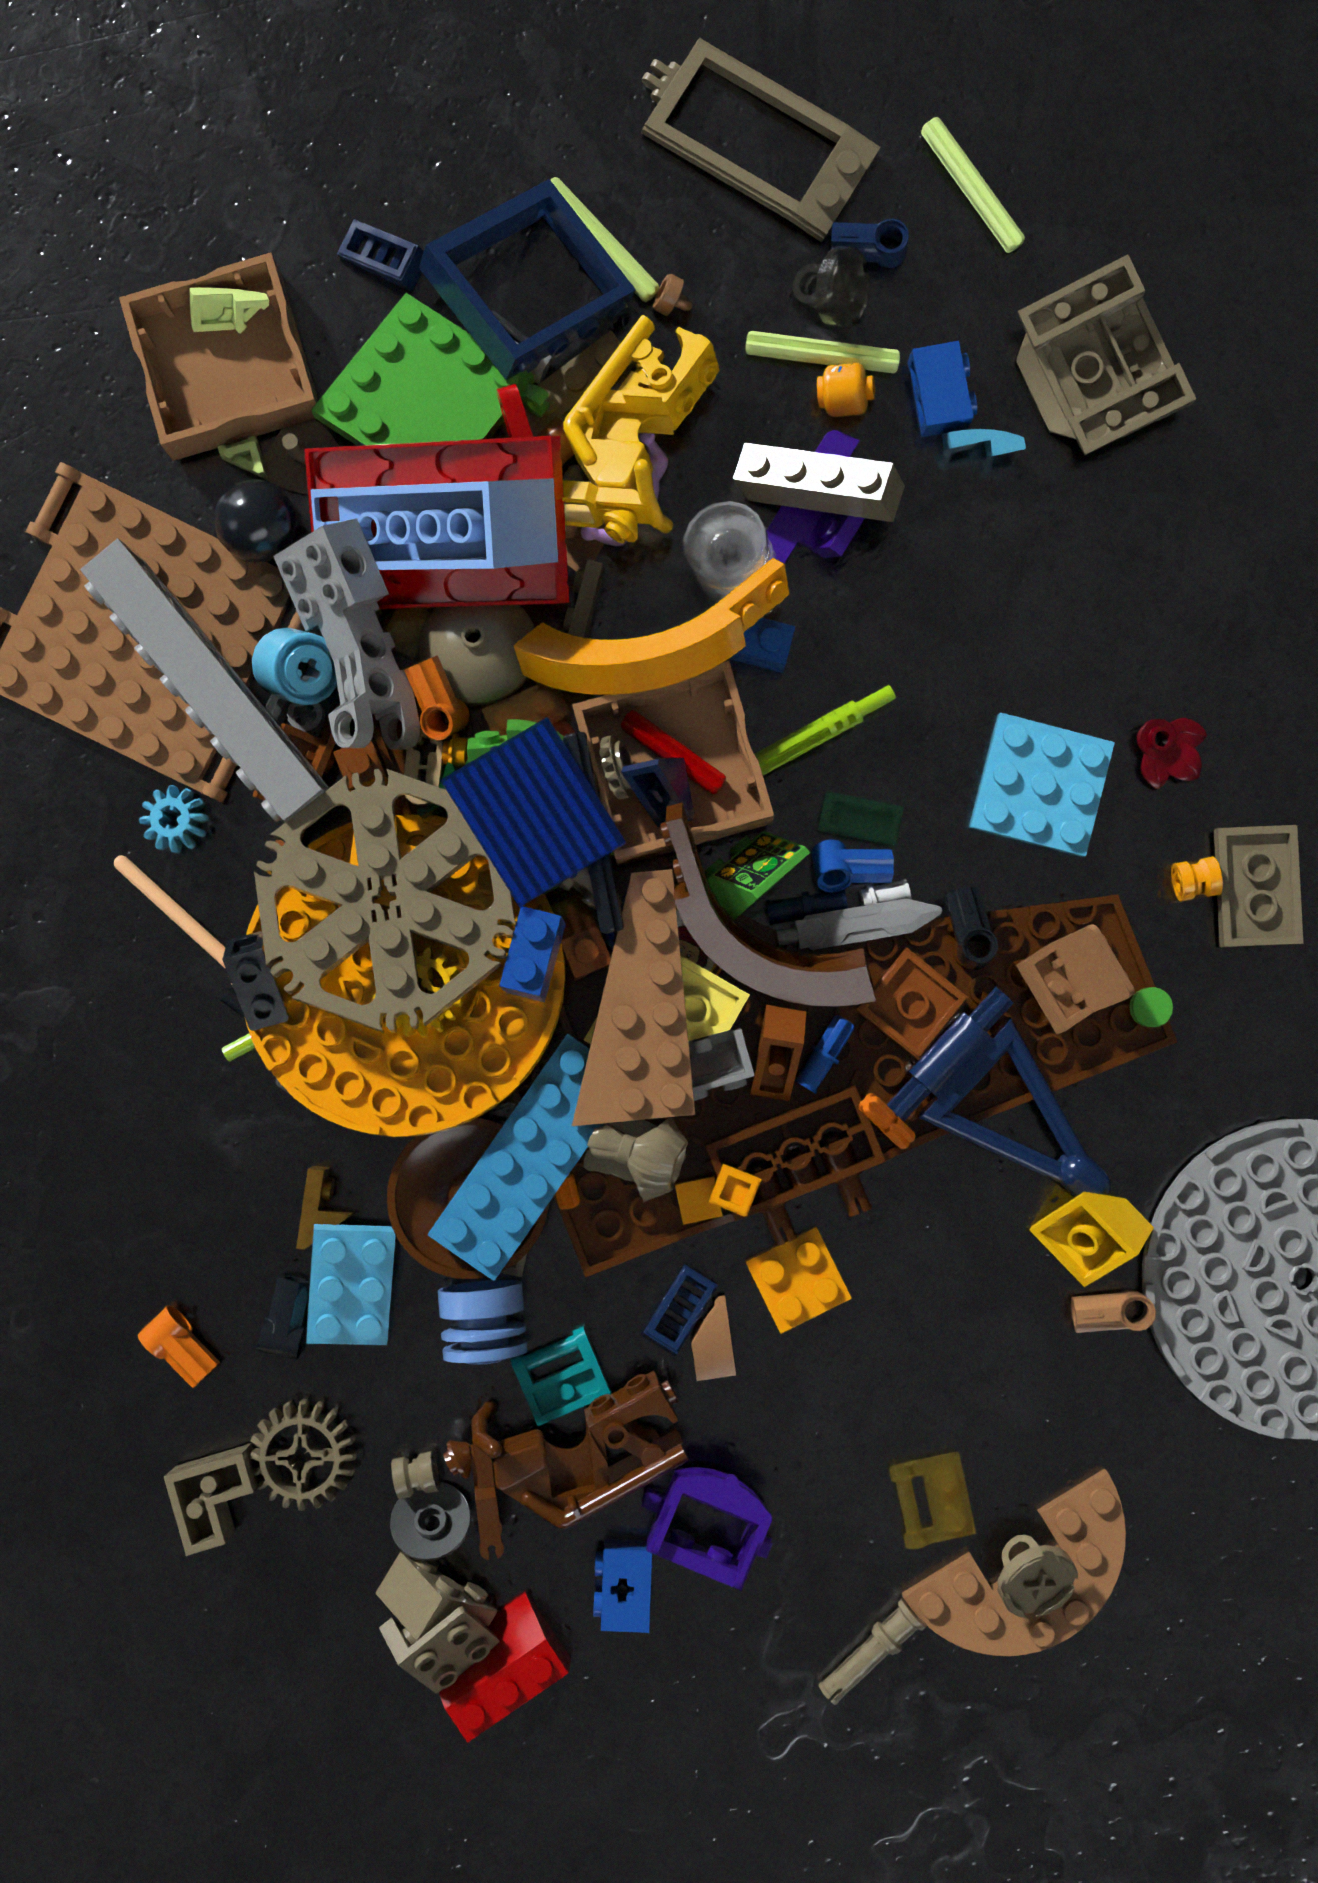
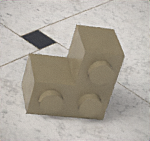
[164,1443,262,1556]
[375,1551,498,1641]

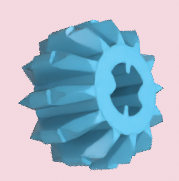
[139,785,209,853]

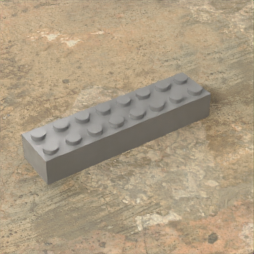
[80,538,330,824]

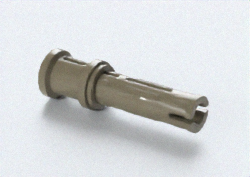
[819,1598,927,1705]

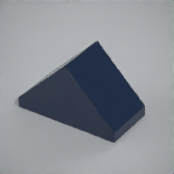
[621,758,694,827]

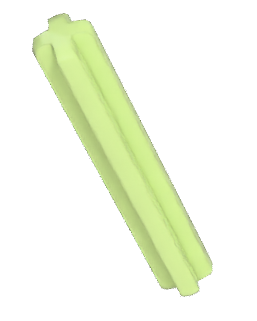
[921,117,1025,253]
[551,177,659,302]
[745,331,900,374]

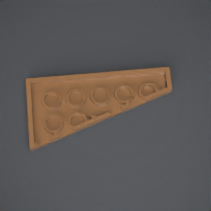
[571,869,695,1126]

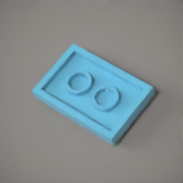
[306,1224,396,1345]

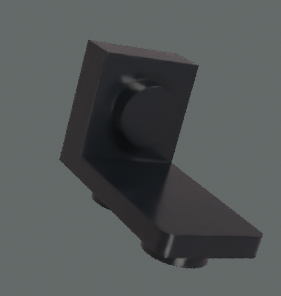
[222,931,289,1031]

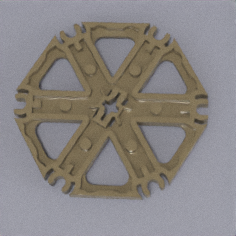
[254,769,516,1033]

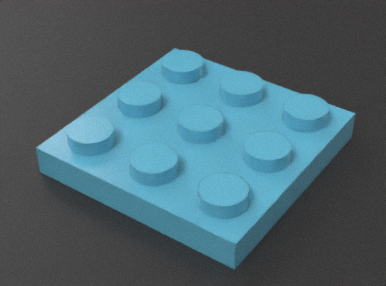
[969,713,1115,858]

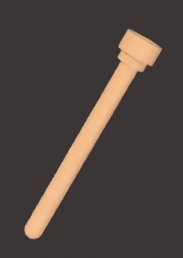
[114,855,232,985]

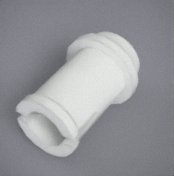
[859,878,912,906]

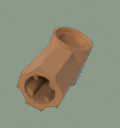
[1071,1289,1156,1333]

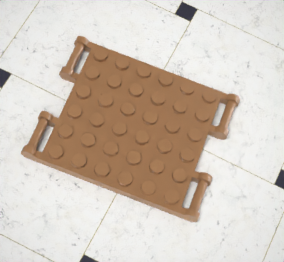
[0,462,304,803]

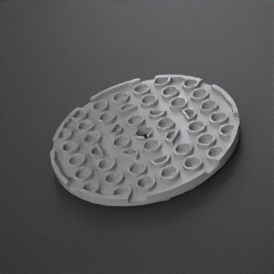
[1142,1119,1318,1441]

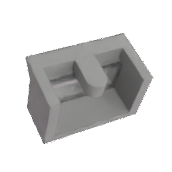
[688,1026,755,1101]

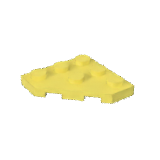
[584,955,750,1044]

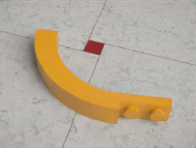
[513,558,790,695]

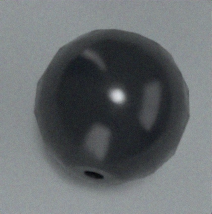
[213,480,297,562]

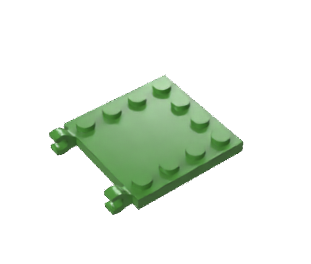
[311,293,550,446]

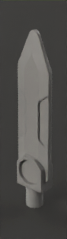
[776,899,942,950]

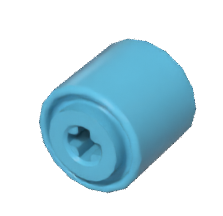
[252,628,337,706]

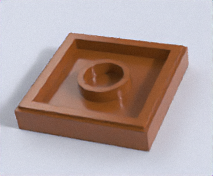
[856,947,969,1060]

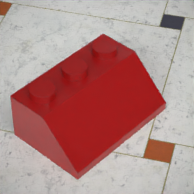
[439,1591,571,1743]

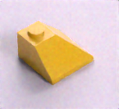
[1029,1192,1154,1287]

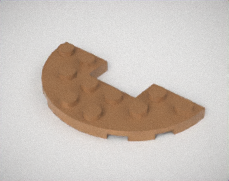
[902,1469,1126,1656]

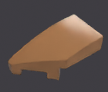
[691,1295,736,1381]

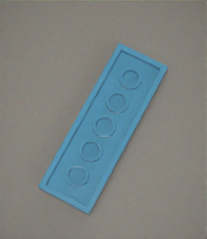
[427,1033,604,1281]

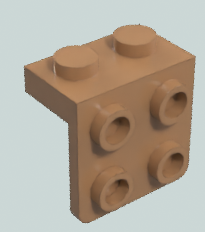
[1016,924,1135,1034]

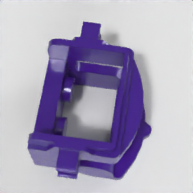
[641,1467,773,1591]

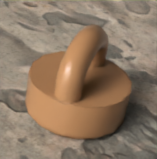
[653,274,693,316]

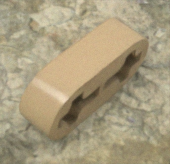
[404,730,444,807]

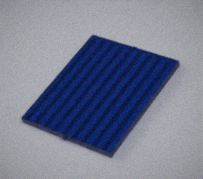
[441,717,626,908]

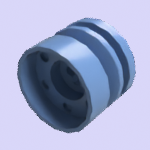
[438,1279,528,1365]

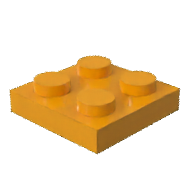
[745,1225,852,1334]

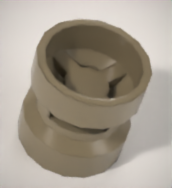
[391,1451,440,1499]

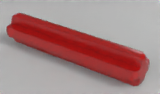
[621,710,726,794]

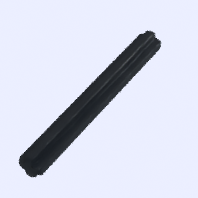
[563,732,624,934]

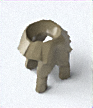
[584,1117,688,1203]

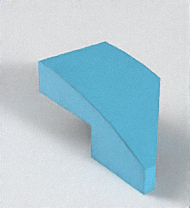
[942,429,1026,457]

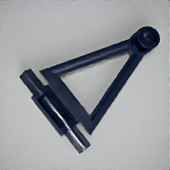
[887,987,1111,1197]

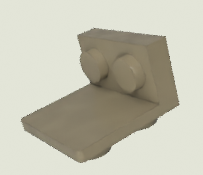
[379,1606,500,1694]

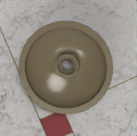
[419,605,534,706]

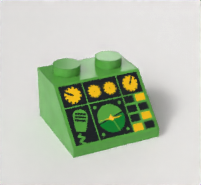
[705,831,810,920]

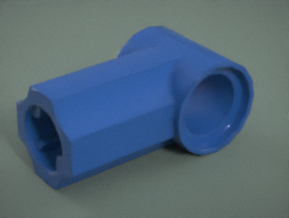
[811,839,894,893]

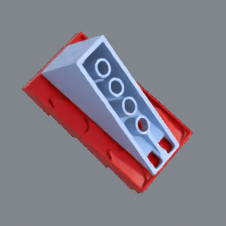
[304,436,569,609]

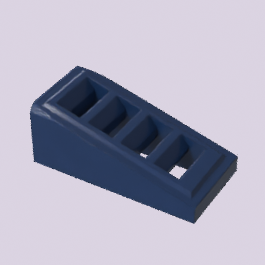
[337,219,424,291]
[641,1264,718,1356]

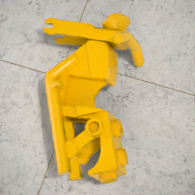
[562,315,720,543]

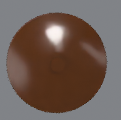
[387,1116,549,1279]

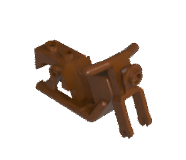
[443,1370,690,1560]

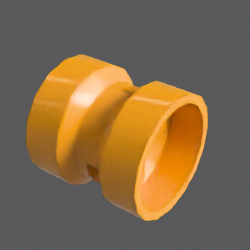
[1171,856,1223,902]

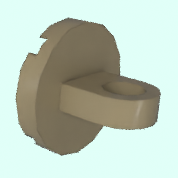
[997,1534,1078,1617]

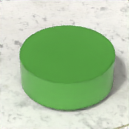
[1129,987,1173,1027]

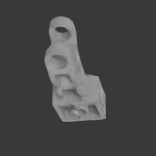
[273,518,420,750]

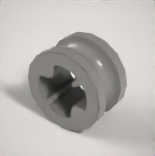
[287,702,326,734]

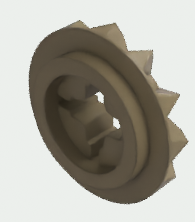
[599,734,633,799]

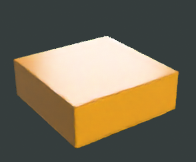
[708,1163,762,1217]
[675,1175,723,1225]

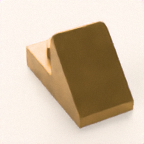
[296,1166,355,1250]

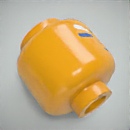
[817,363,875,417]

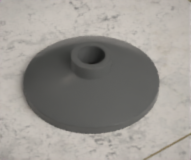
[390,1482,471,1561]

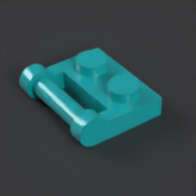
[510,1326,612,1426]

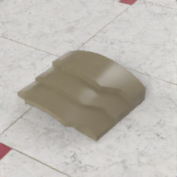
[1016,255,1196,455]

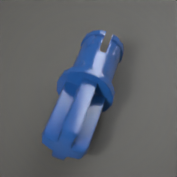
[795,1015,855,1094]

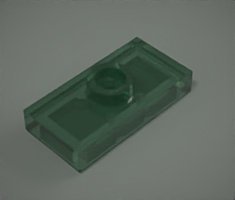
[818,791,904,847]

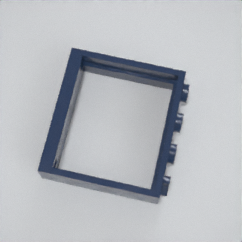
[419,179,636,380]

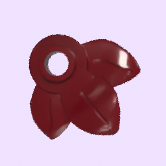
[1137,718,1207,789]

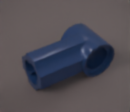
[830,218,909,268]

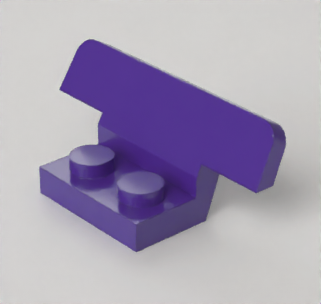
[756,430,865,564]

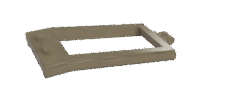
[641,38,881,242]

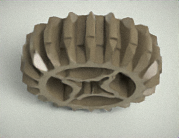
[248,1399,358,1511]

